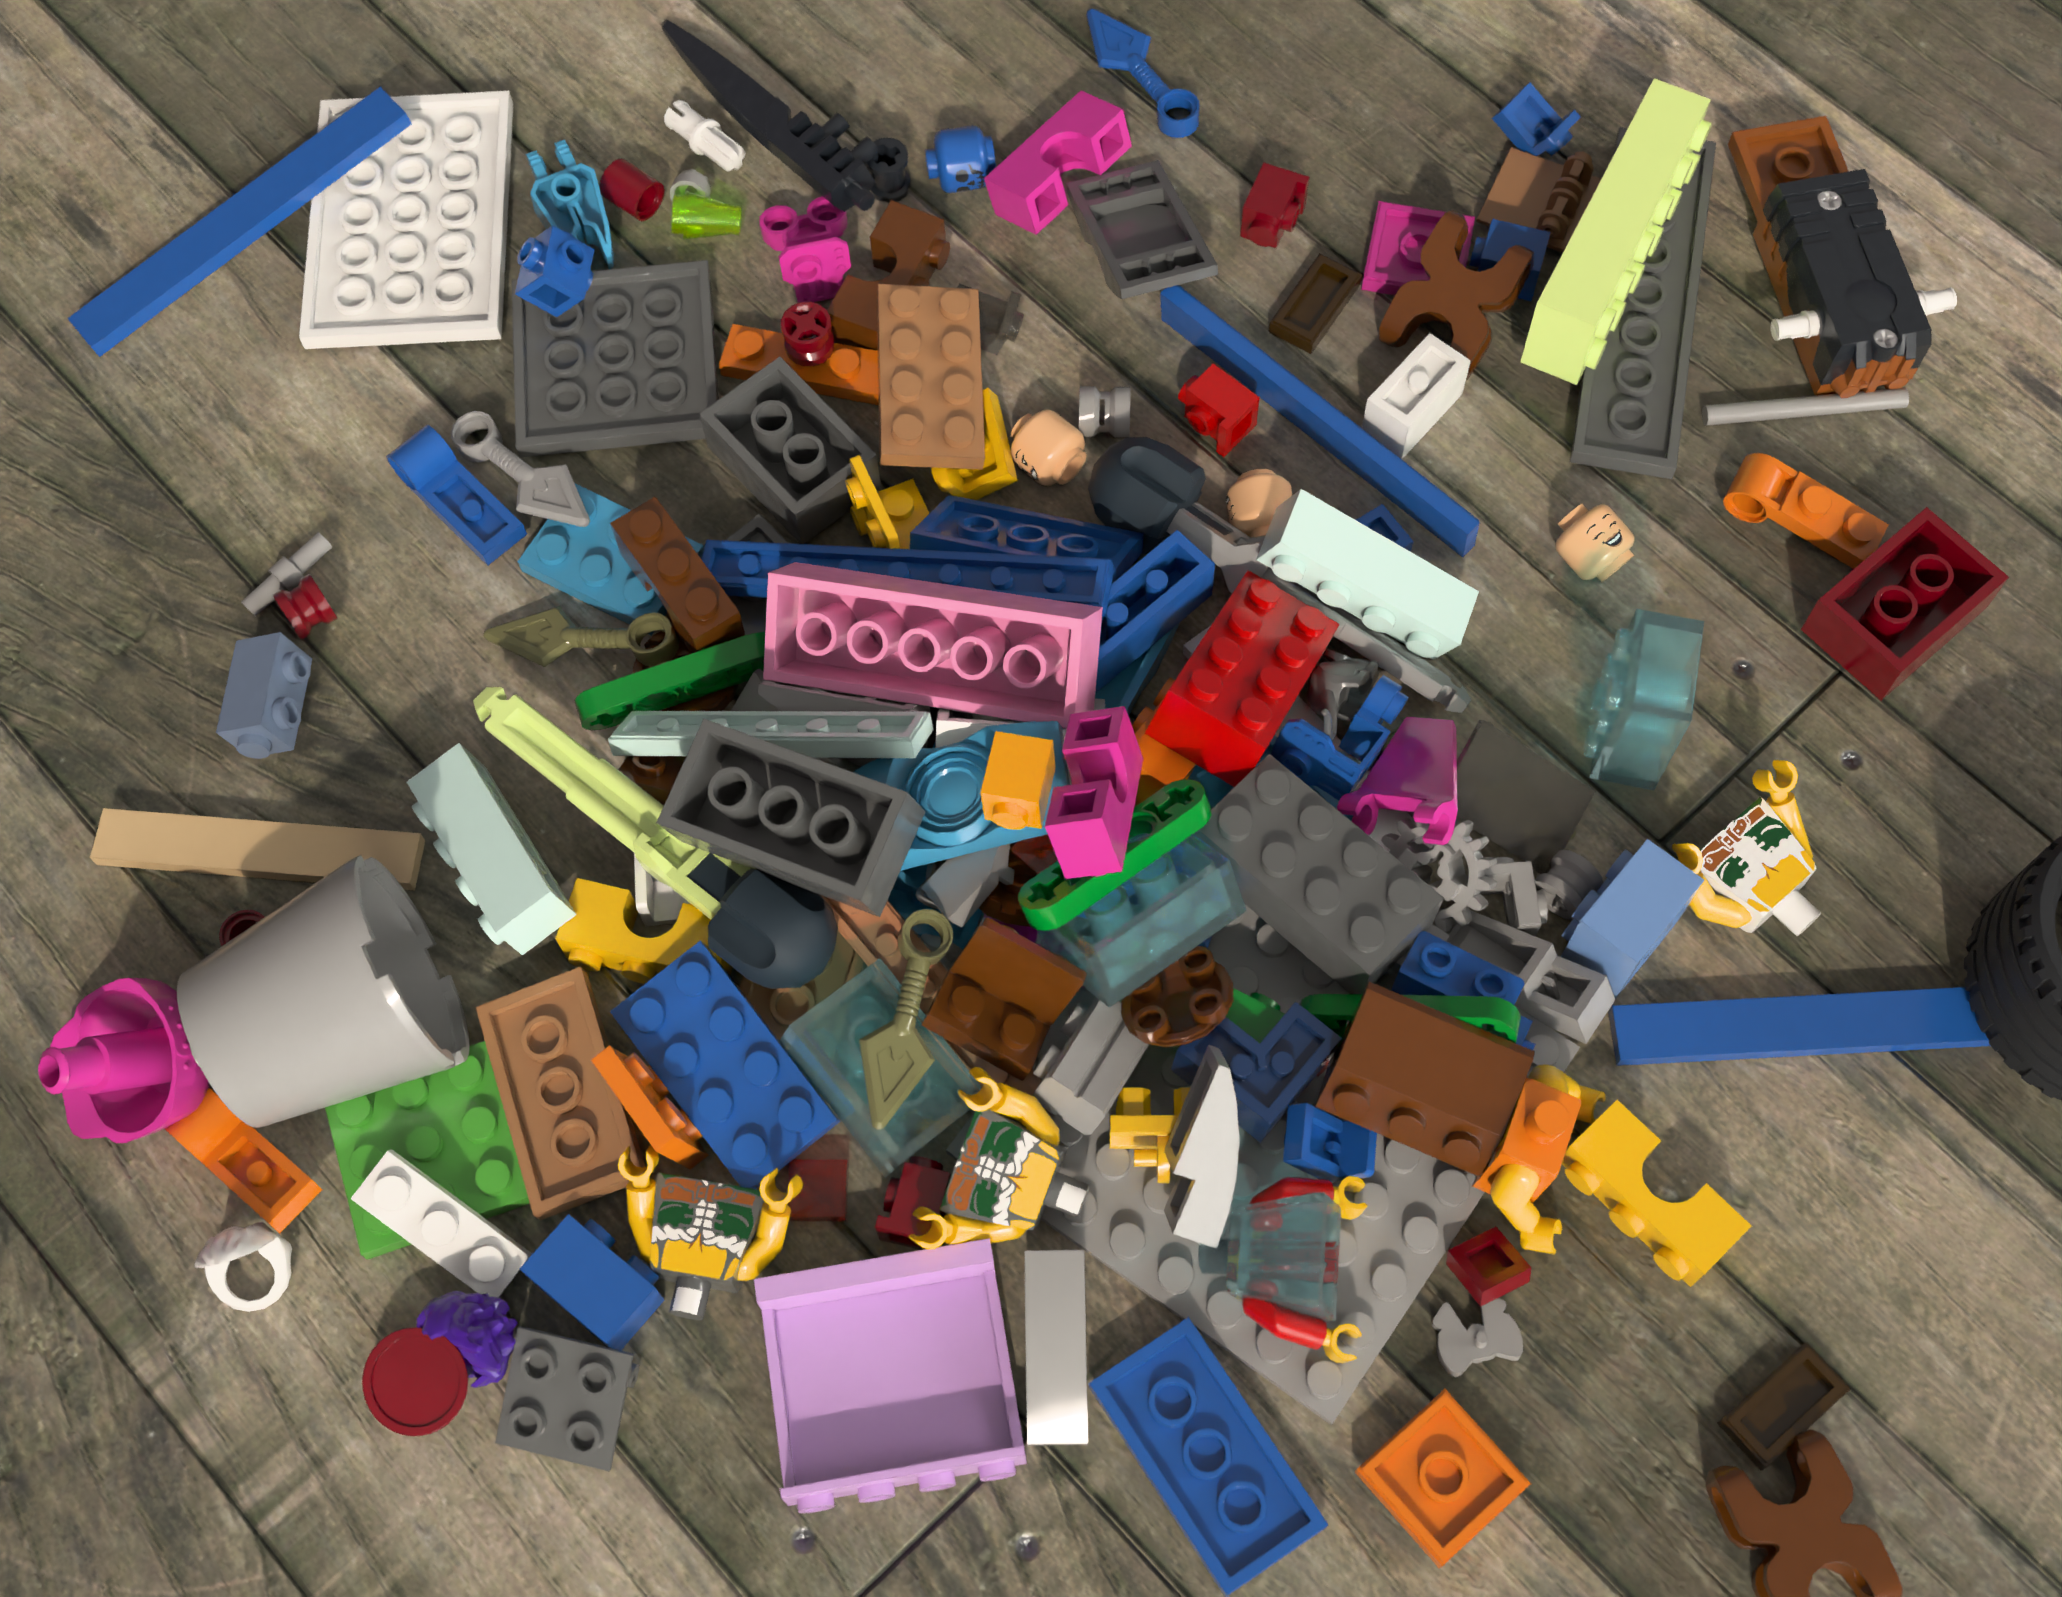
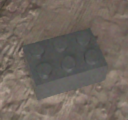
[699,356,881,544]

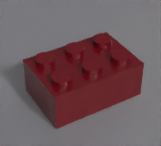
[1801,507,2009,701]

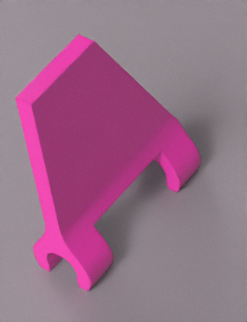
[1337,717,1458,845]

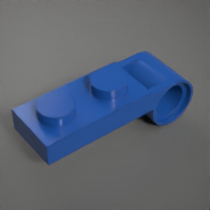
[386,425,527,566]

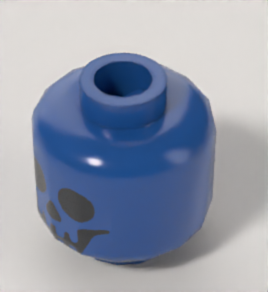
[925,126,996,193]

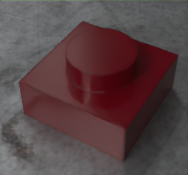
[1446,1226,1532,1306]

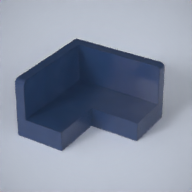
[1171,1001,1342,1143]

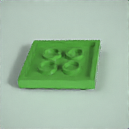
[325,1041,530,1260]

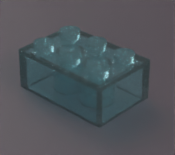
[1583,609,1704,790]
[1037,833,1247,1008]
[780,958,982,1178]

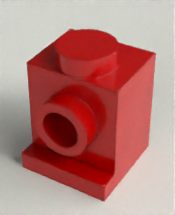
[1178,363,1260,457]

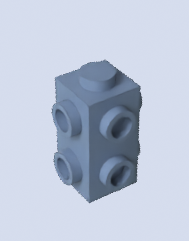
[216,632,312,759]

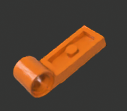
[1723,453,1889,569]
[165,1088,323,1234]

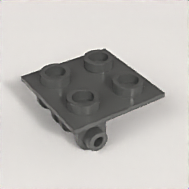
[495,1326,639,1471]

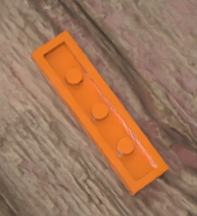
[719,324,879,405]

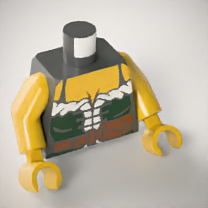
[909,1067,1090,1249]
[618,1145,803,1320]

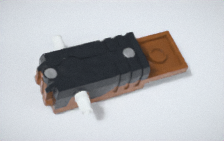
[1728,116,1957,398]

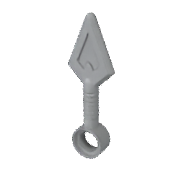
[450,411,590,527]

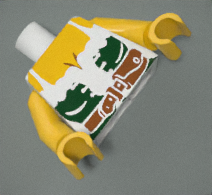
[1672,760,1821,936]

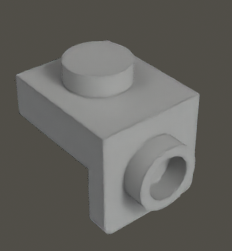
[1480,857,1548,936]

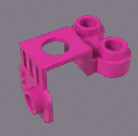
[759,196,851,303]

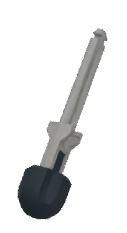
[1088,437,1471,713]

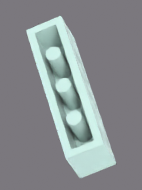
[1256,489,1479,660]
[407,743,577,955]

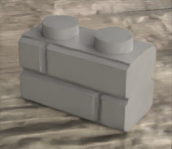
[1032,992,1149,1135]

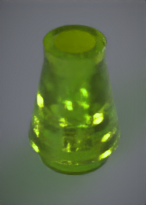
[671,190,742,240]

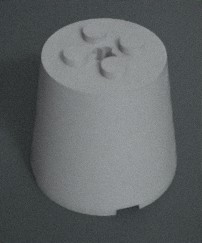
[177,855,470,1128]

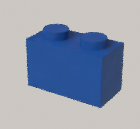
[519,1214,664,1350]

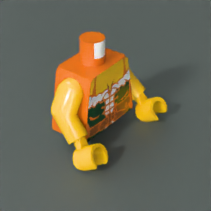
[1472,1064,1606,1254]

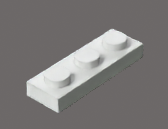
[351,1149,532,1297]

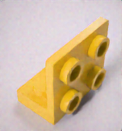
[845,455,930,549]

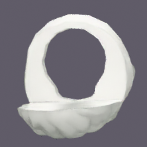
[194,1222,292,1312]

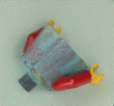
[1198,1176,1368,1363]

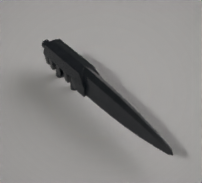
[661,20,879,212]

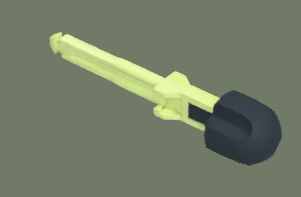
[473,687,838,989]

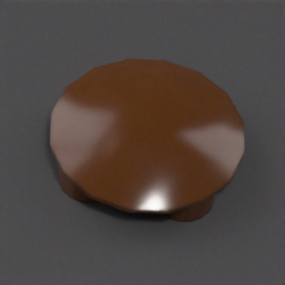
[1121,946,1233,1047]

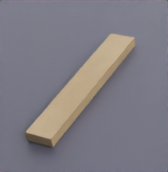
[90,808,425,890]

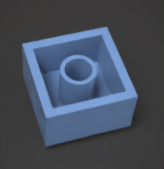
[1561,839,1704,999]

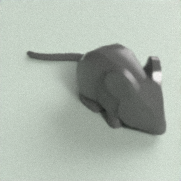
[1307,649,1380,742]

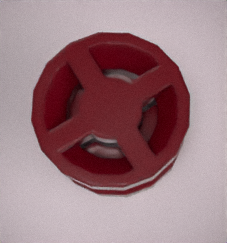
[781,302,834,367]
[273,574,338,640]

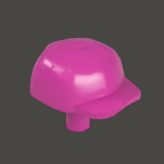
[38,978,210,1143]

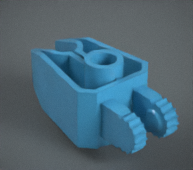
[526,139,614,269]

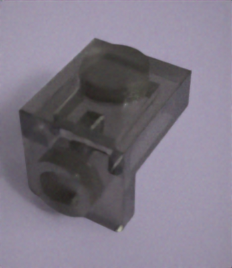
[957,283,1024,355]

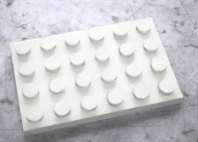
[299,91,513,349]

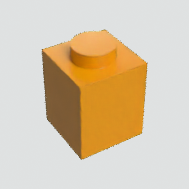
[980,731,1056,830]

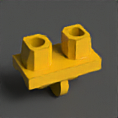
[1109,1087,1191,1183]

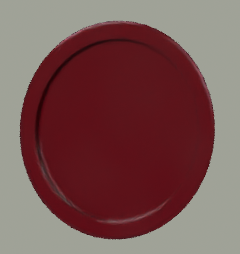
[362,1327,468,1436]

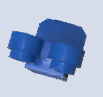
[1270,675,1409,800]

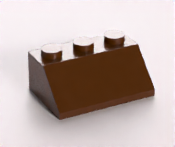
[1315,982,1535,1177]

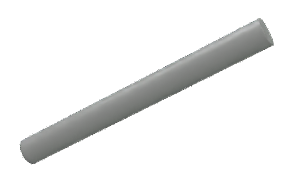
[1702,387,1909,426]

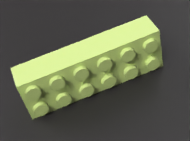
[1520,78,1712,385]

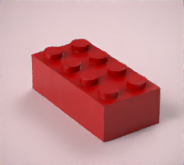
[1145,570,1340,787]

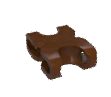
[1379,210,1534,380]
[1706,1430,1903,1597]

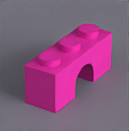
[984,91,1132,235]
[1045,706,1143,879]

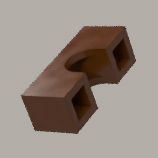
[827,200,950,351]
[610,496,745,654]

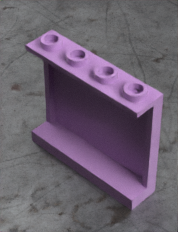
[754,1238,1027,1513]

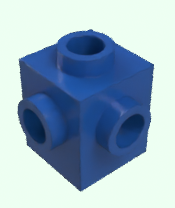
[515,225,594,317]

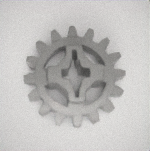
[1381,818,1497,932]

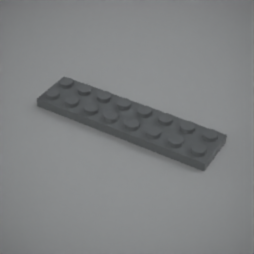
[1570,127,1716,479]

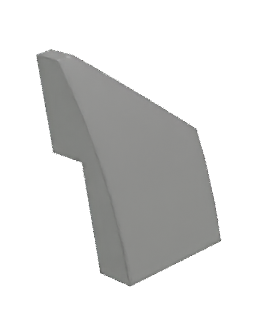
[921,844,1015,927]

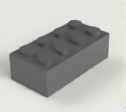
[656,719,926,917]
[1188,754,1444,994]

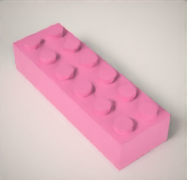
[763,562,1103,729]

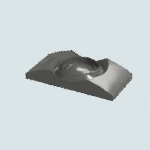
[1066,160,1218,299]

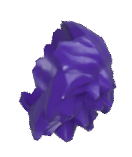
[416,1291,518,1388]

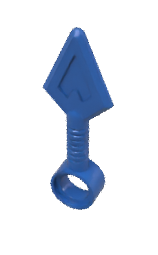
[1087,9,1199,138]

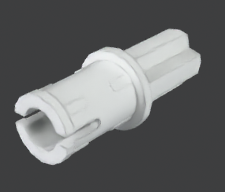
[664,100,746,171]

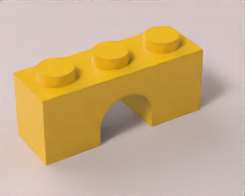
[555,878,733,984]
[1562,1100,1752,1287]

